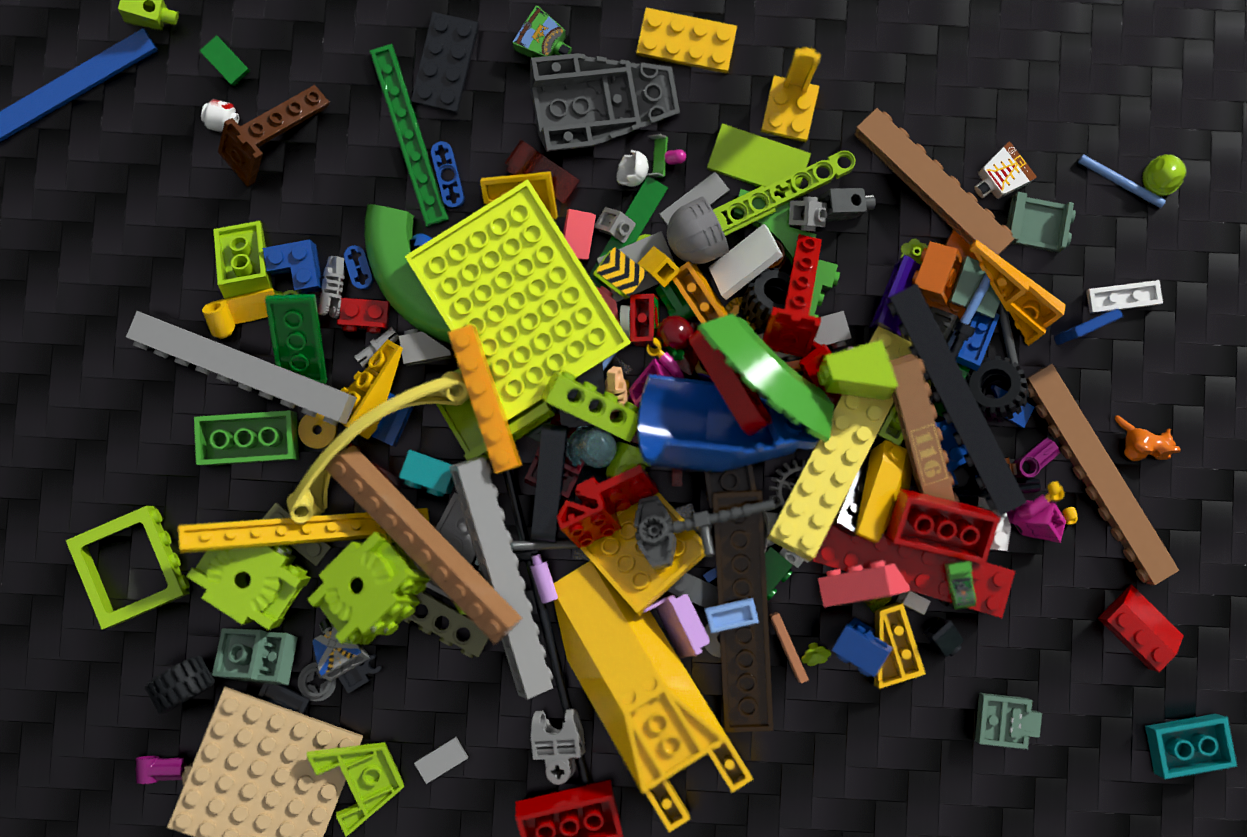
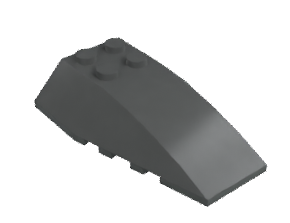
[530,53,680,152]

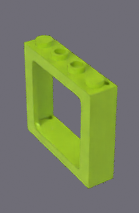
[66,506,190,630]

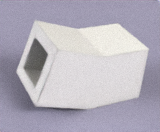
[896,591,931,615]

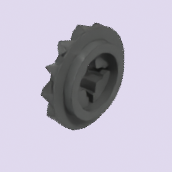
[298,662,337,701]

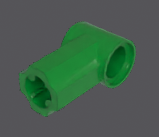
[655,280,696,322]

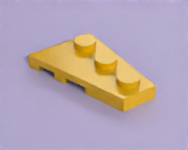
[480,171,558,219]

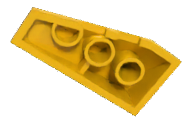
[855,440,913,543]

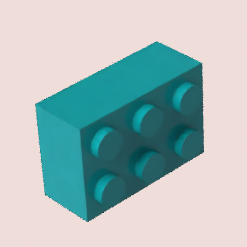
[1145,714,1237,779]

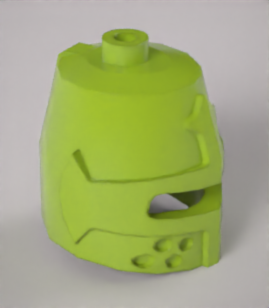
[606,441,651,478]

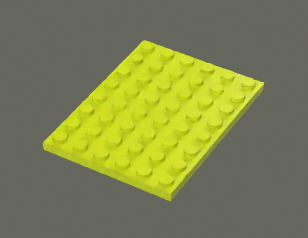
[405,179,631,421]

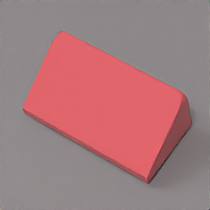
[563,209,596,261]

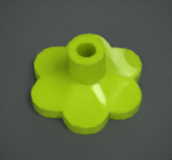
[900,238,928,264]
[801,643,832,666]

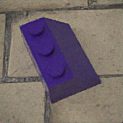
[870,255,921,336]

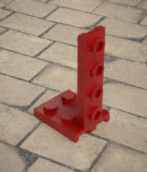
[762,234,822,358]

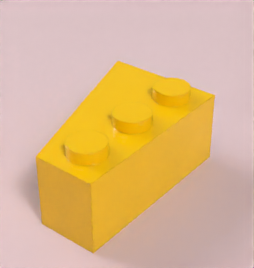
[874,602,925,689]

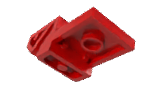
[557,464,659,548]

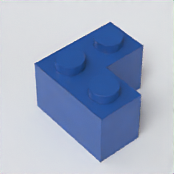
[263,239,322,294]
[832,617,893,677]

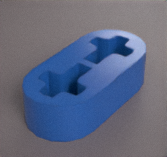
[344,245,374,290]

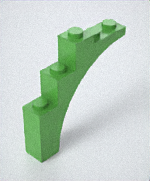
[733,189,840,317]

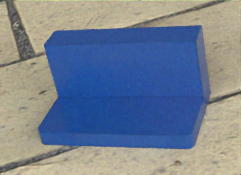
[371,393,414,447]

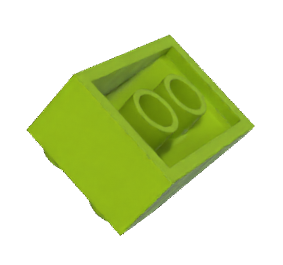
[214,221,272,299]

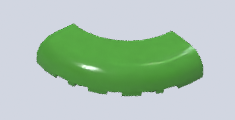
[365,204,452,344]

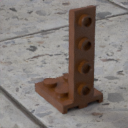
[218,85,330,187]

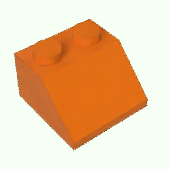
[912,241,963,307]

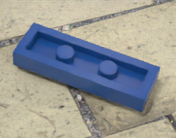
[956,313,1000,371]

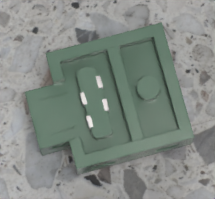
[975,693,1042,749]

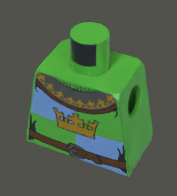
[512,5,572,58]

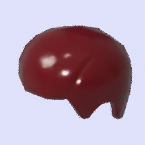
[655,315,694,349]

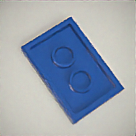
[1054,308,1123,345]

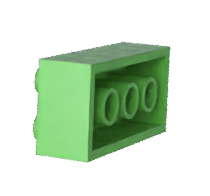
[194,411,299,466]

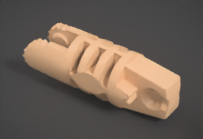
[605,366,628,419]

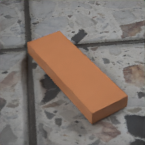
[769,612,809,684]

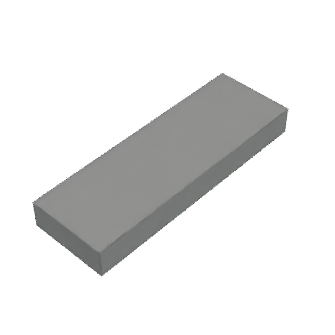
[659,172,729,226]

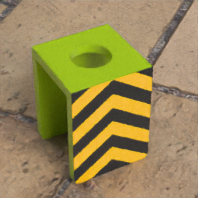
[593,247,648,299]

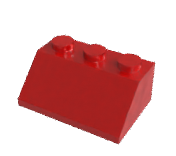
[1098,584,1184,672]

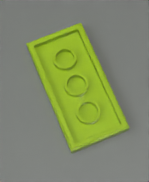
[707,124,811,195]

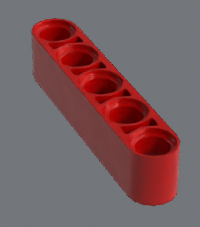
[688,329,771,436]

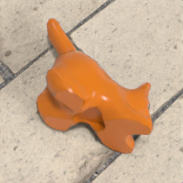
[1114,415,1181,461]

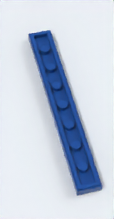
[0,28,157,142]

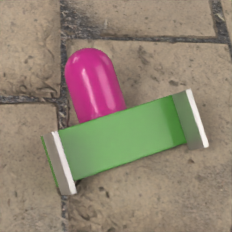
[647,134,686,178]

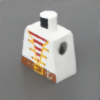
[974,141,1037,199]

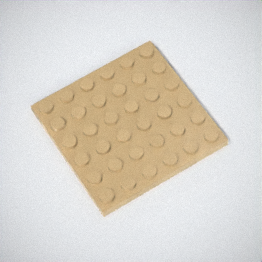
[167,687,363,837]

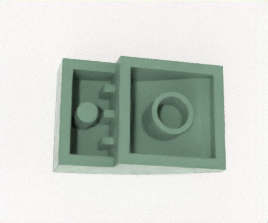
[212,628,298,685]

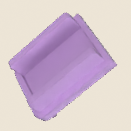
[643,594,710,658]

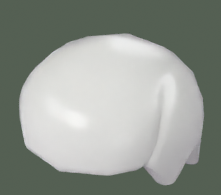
[617,150,649,187]

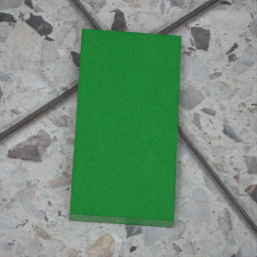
[265,294,327,384]

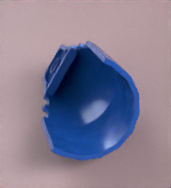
[637,374,819,472]

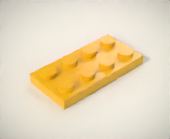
[636,8,737,73]

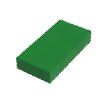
[200,35,250,86]

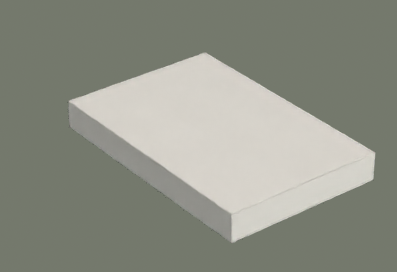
[709,224,783,300]

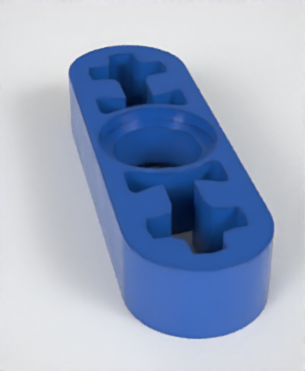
[431,141,465,210]

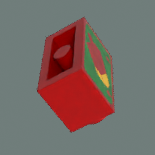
[630,293,660,347]

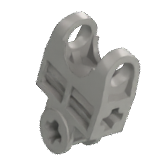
[531,709,586,785]

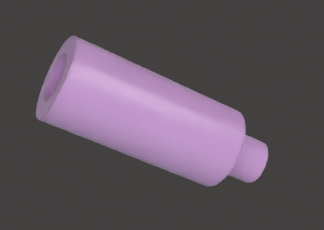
[530,554,558,603]

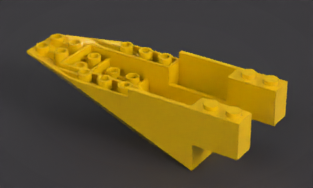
[553,560,753,832]

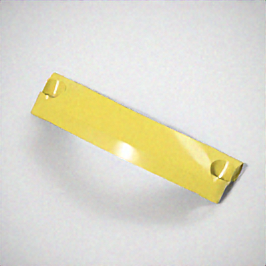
[286,371,470,523]

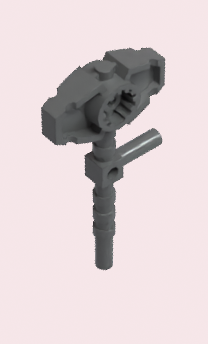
[634,495,776,570]

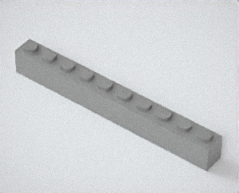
[126,311,357,426]
[449,457,553,699]

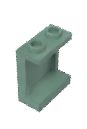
[1007,192,1076,253]

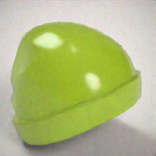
[1143,154,1186,196]

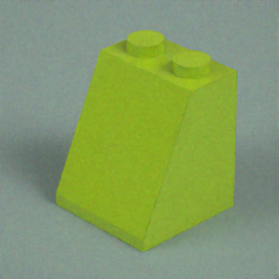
[817,340,898,400]

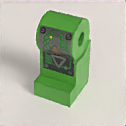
[944,561,976,609]

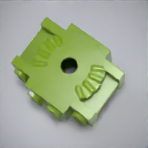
[308,532,431,645]
[187,545,311,630]

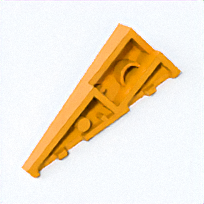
[969,240,1065,346]

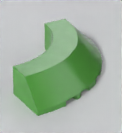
[698,314,834,442]

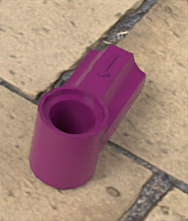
[1014,437,1060,479]
[136,756,187,784]

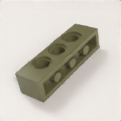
[403,591,489,658]

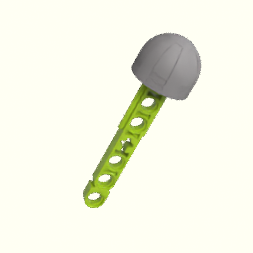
[667,150,856,264]

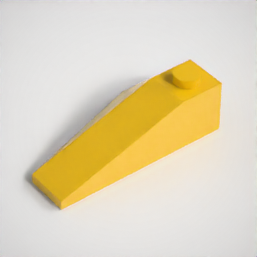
[340,340,403,440]

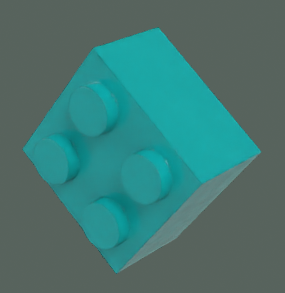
[399,450,454,497]

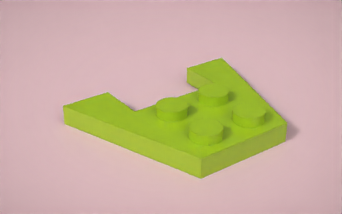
[307,742,404,837]

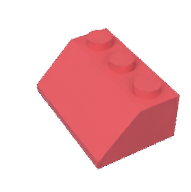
[818,561,910,607]

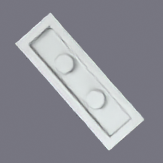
[1086,280,1163,313]

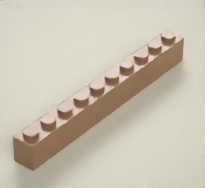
[1026,364,1179,585]
[325,445,522,644]

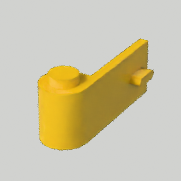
[202,288,275,339]

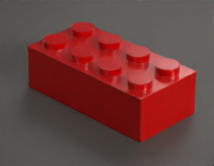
[885,488,1000,564]
[515,780,623,837]

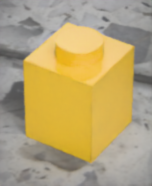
[638,246,680,288]

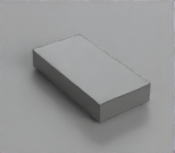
[414,737,468,784]

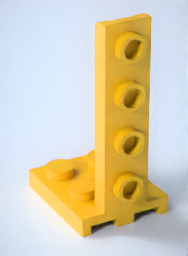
[761,48,821,142]

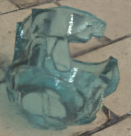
[566,426,617,468]

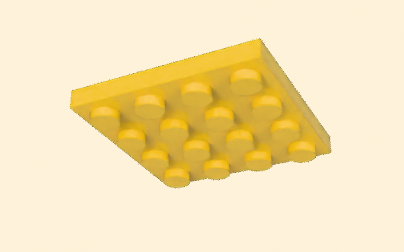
[580,493,705,615]

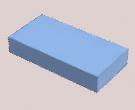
[705,598,759,633]

